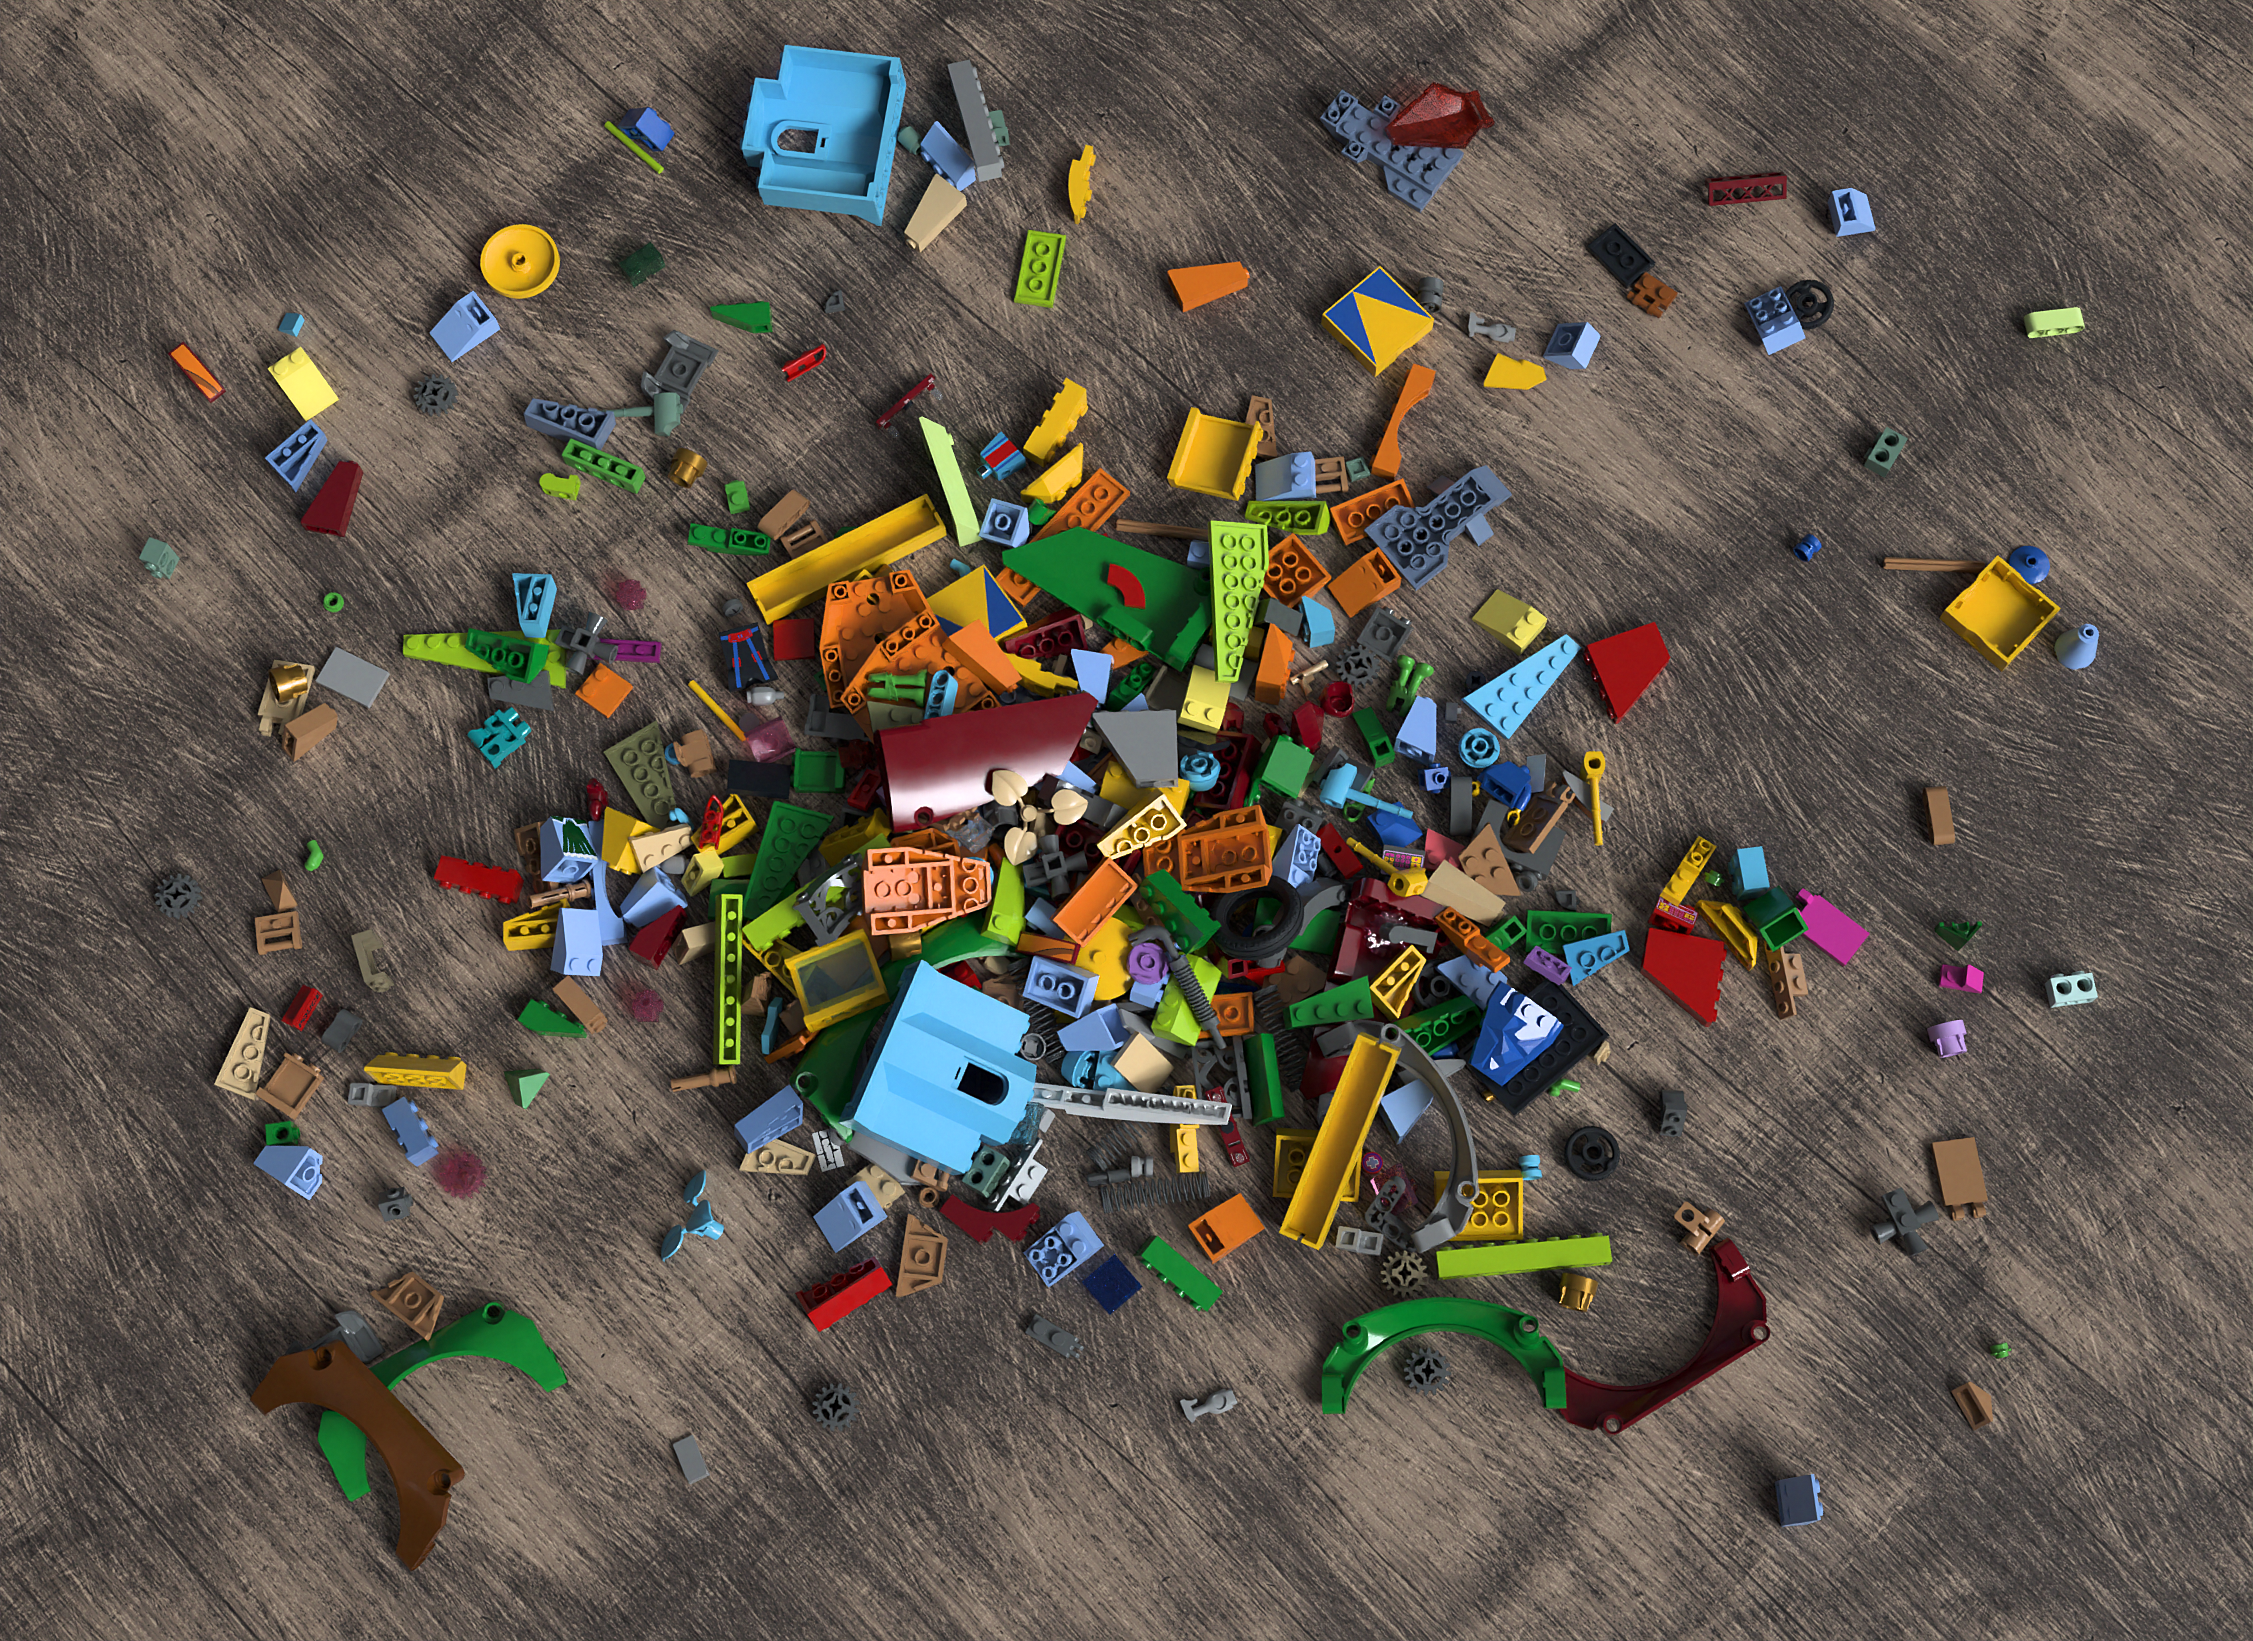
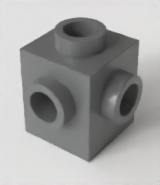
[378,1186,413,1222]

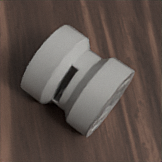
[1131,1156,1153,1178]

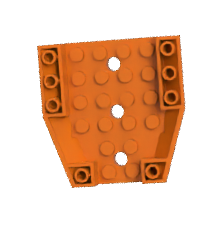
[819,569,950,709]
[840,608,1002,745]

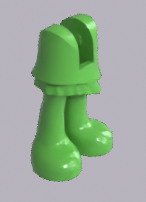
[1386,655,1434,718]
[867,669,927,708]

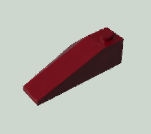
[1004,607,1088,659]
[1290,700,1325,755]

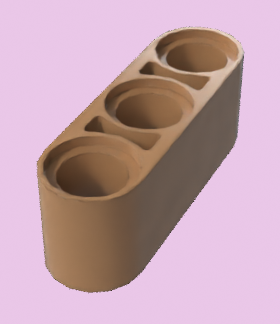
[758,489,810,540]
[1922,786,1955,846]

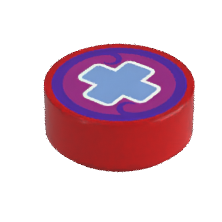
[1361,1152,1383,1175]

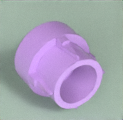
[1927,1020,1967,1058]

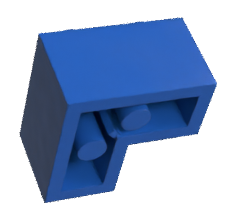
[617,107,675,152]

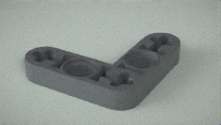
[1365,1176,1417,1252]

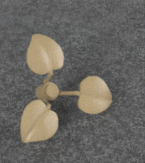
[992,770,1088,865]

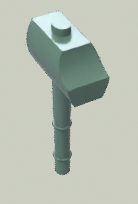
[599,393,683,436]

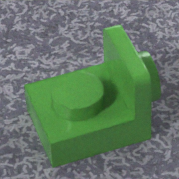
[724,480,750,514]

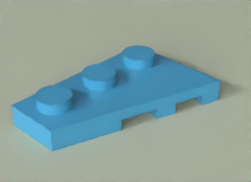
[1562,929,1630,986]

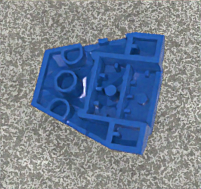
[1469,980,1564,1086]

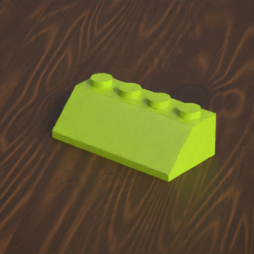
[1151,951,1222,1047]

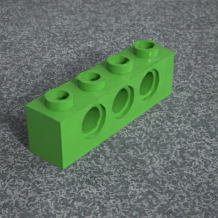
[562,438,646,494]

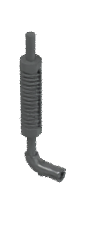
[1128,924,1227,1050]

